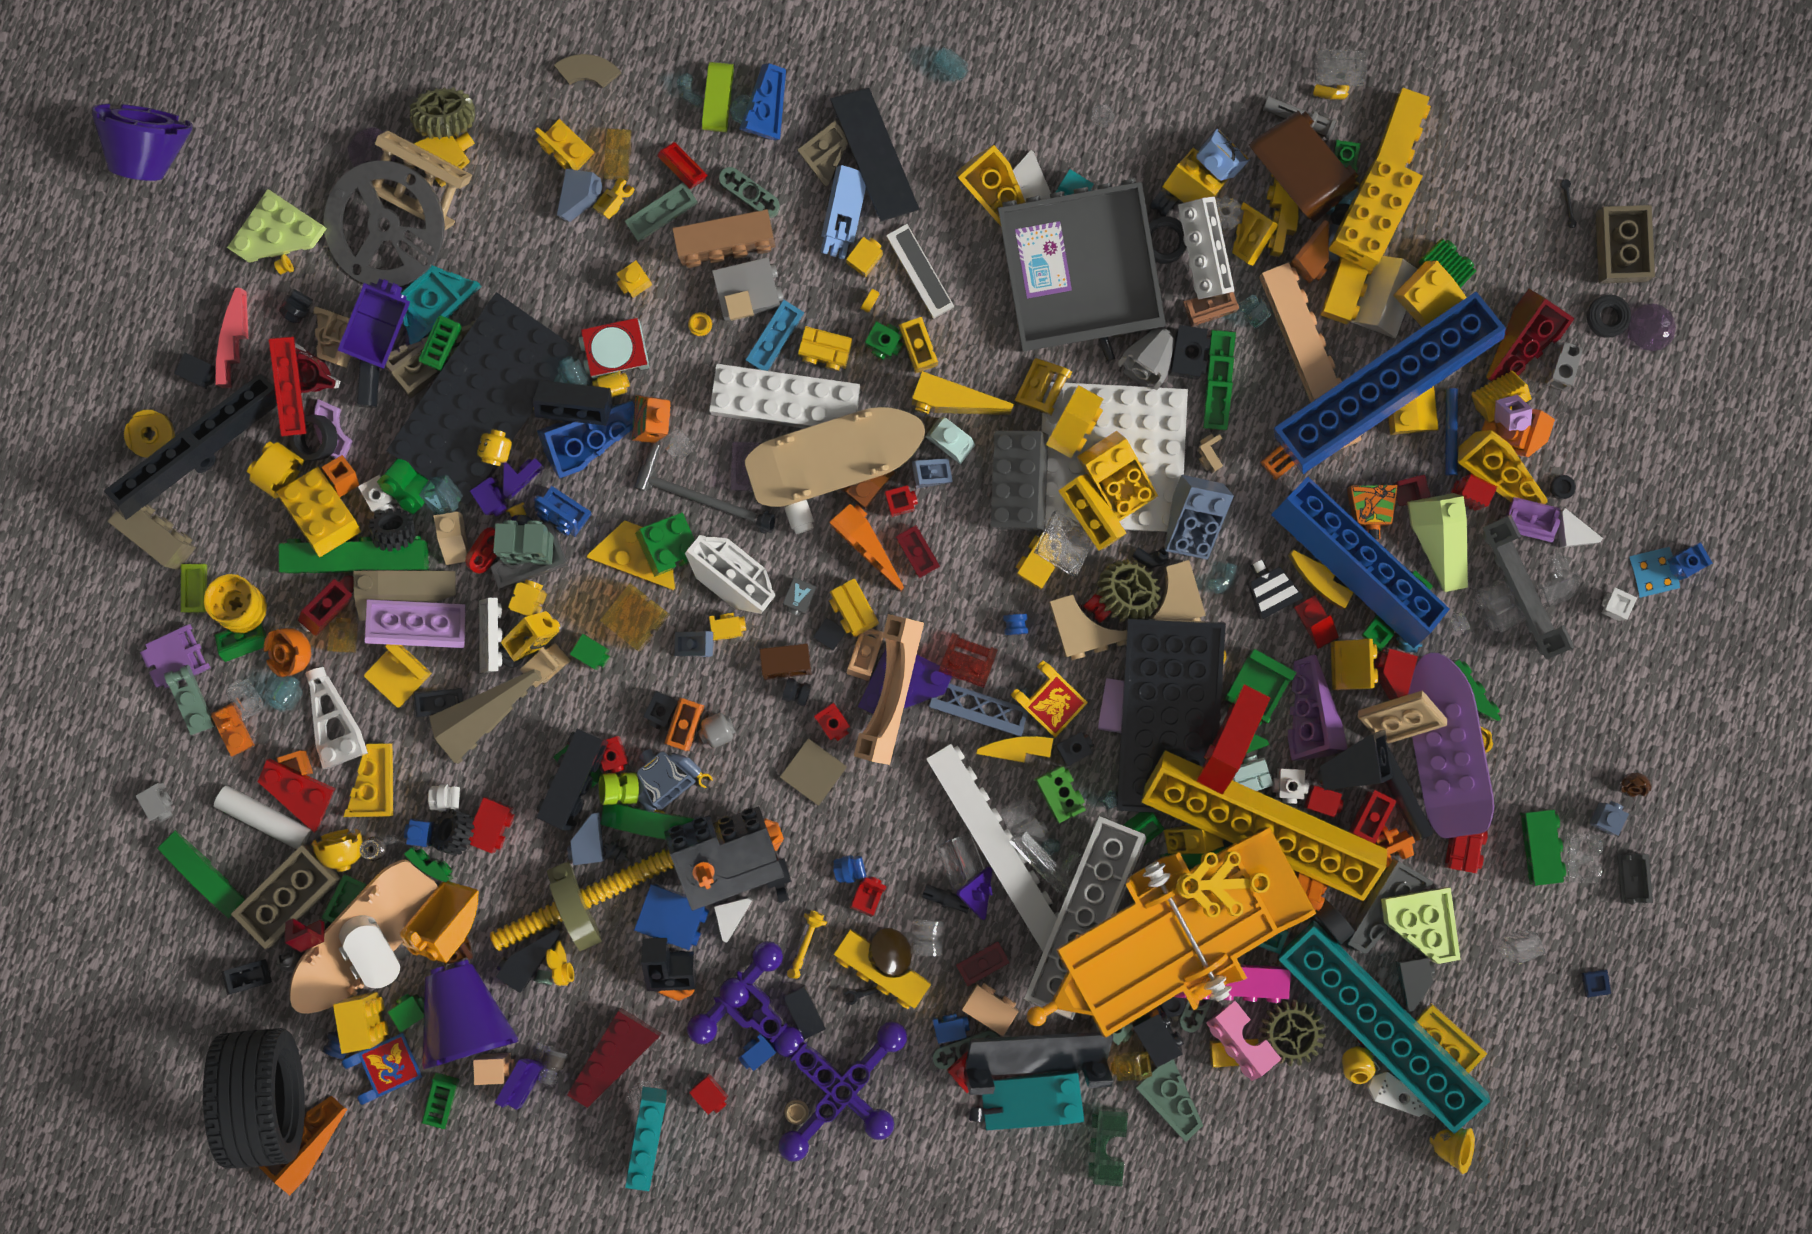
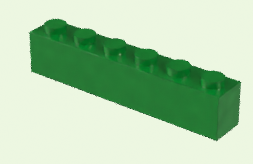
[279,536,429,574]

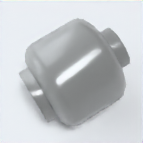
[698,713,736,748]

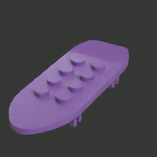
[1408,653,1494,838]

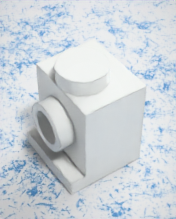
[1602,588,1637,621]

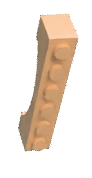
[854,614,924,765]

